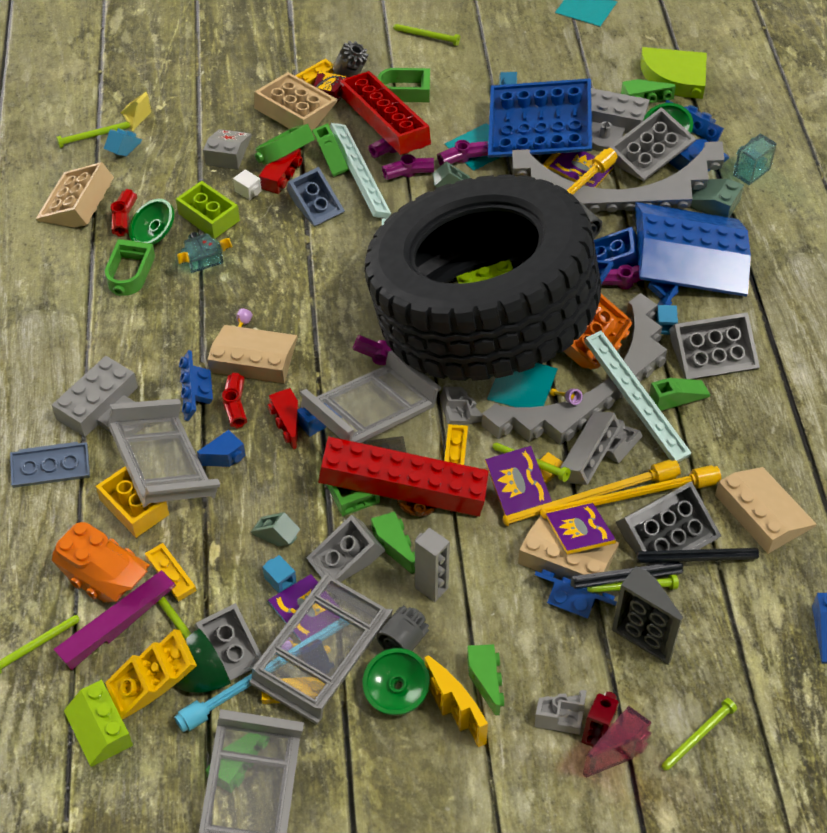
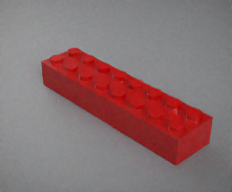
[340,71,431,155]
[318,436,489,517]

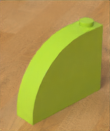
[640,47,707,99]

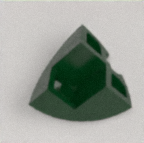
[174,628,231,693]

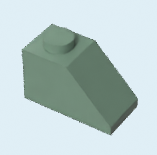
[432,161,470,188]
[251,512,300,547]

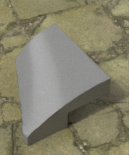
[439,387,484,425]
[605,419,643,463]
[535,690,587,735]

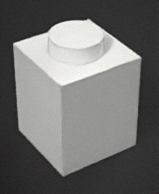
[233,170,262,200]

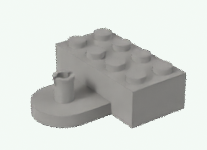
[591,88,650,151]
[52,356,145,437]

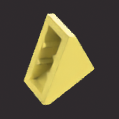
[121,92,151,131]

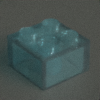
[733,133,777,186]

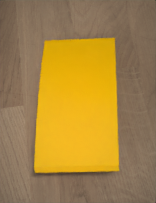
[105,629,197,719]
[425,655,488,747]

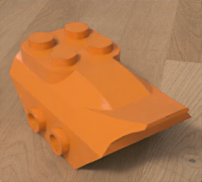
[564,294,632,369]
[52,522,150,602]

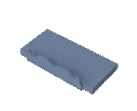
[10,442,90,488]

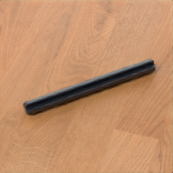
[635,548,759,563]
[570,562,684,589]

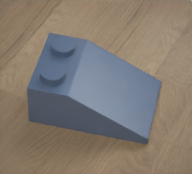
[286,167,345,227]

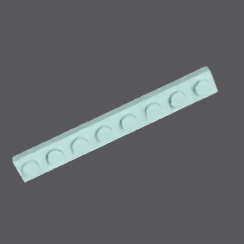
[329,123,391,218]
[584,330,691,462]

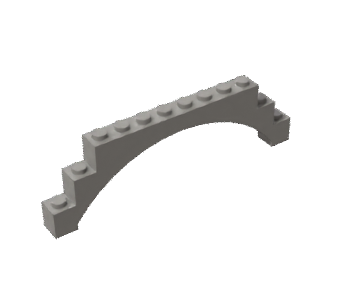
[512,141,724,213]
[482,293,667,445]

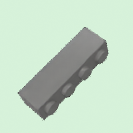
[561,411,621,485]
[414,528,450,602]

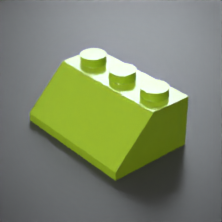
[64,680,133,767]

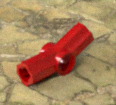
[111,189,137,237]
[222,373,247,429]

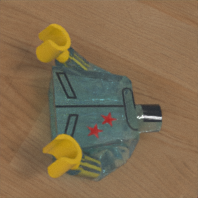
[177,232,233,273]

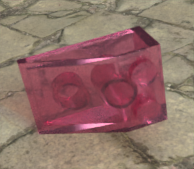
[583,706,652,778]

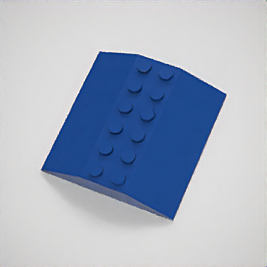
[488,78,593,158]
[635,202,751,297]

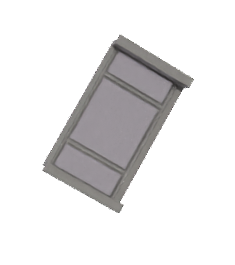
[300,350,441,443]
[108,399,220,508]
[249,572,393,725]
[199,709,304,833]

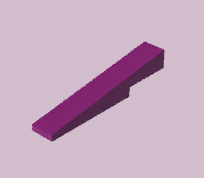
[54,570,176,670]

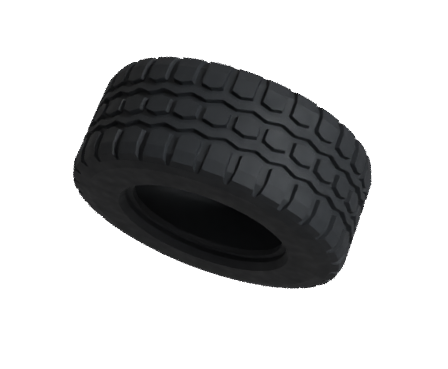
[365,175,601,381]

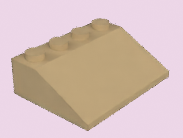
[254,72,337,131]
[36,162,114,228]
[207,325,298,384]
[715,467,817,554]
[518,515,620,594]

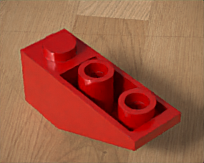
[259,149,303,194]
[267,388,299,450]

